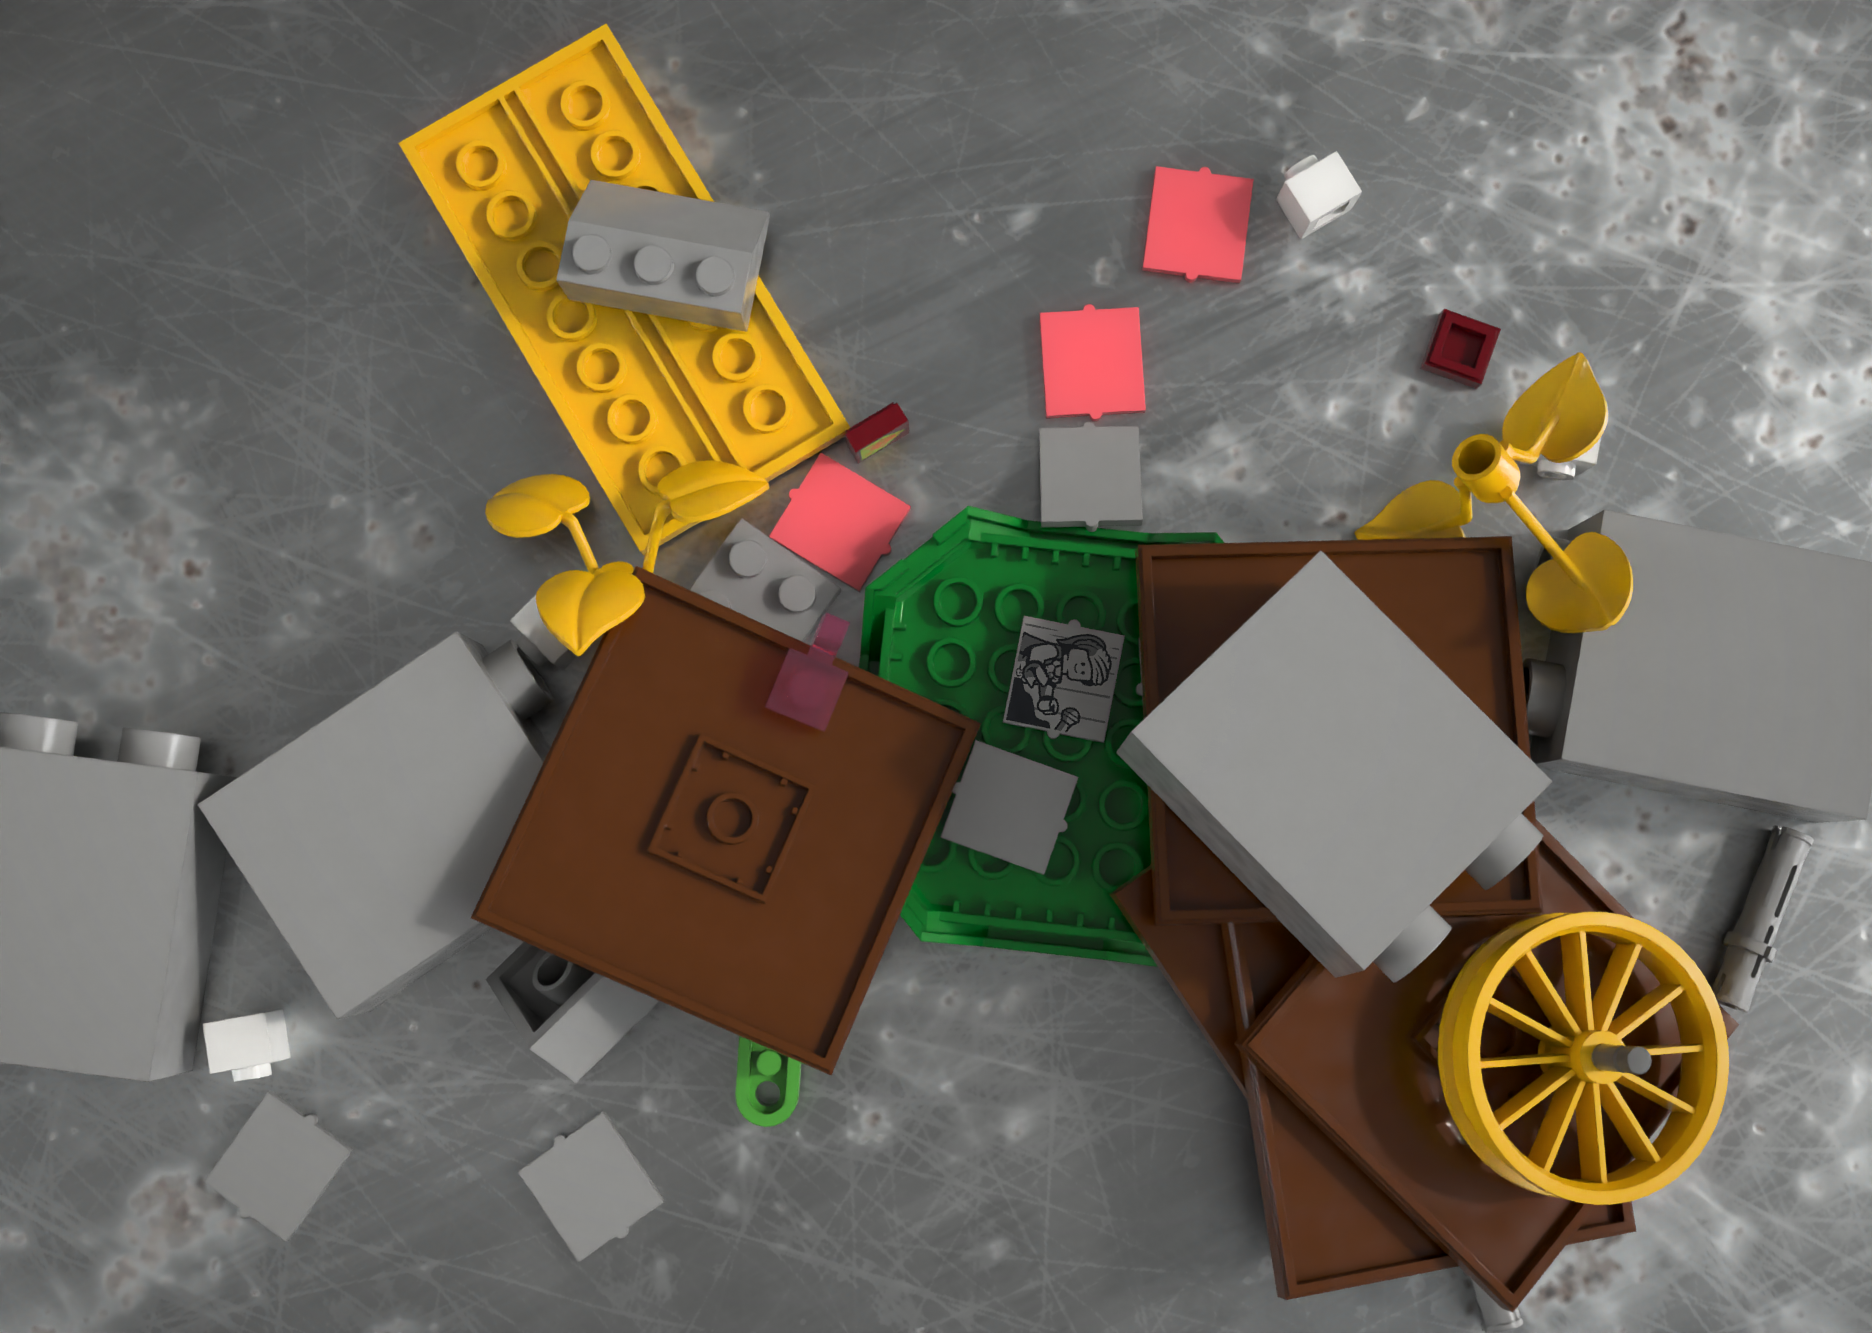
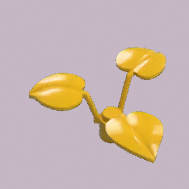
[1355,352,1633,633]
[485,460,770,656]

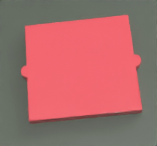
[1142,166,1254,283]
[1039,304,1146,421]
[769,453,911,593]

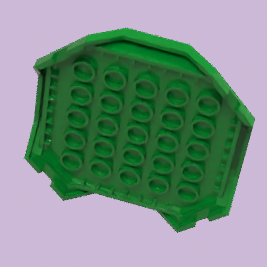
[859,506,1224,967]

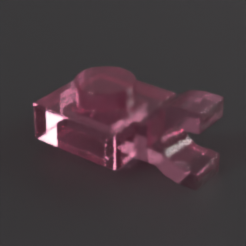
[764,613,850,732]

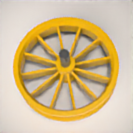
[1438,912,1729,1205]

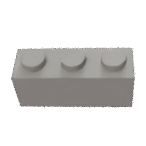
[556,180,770,332]
[485,942,659,1083]

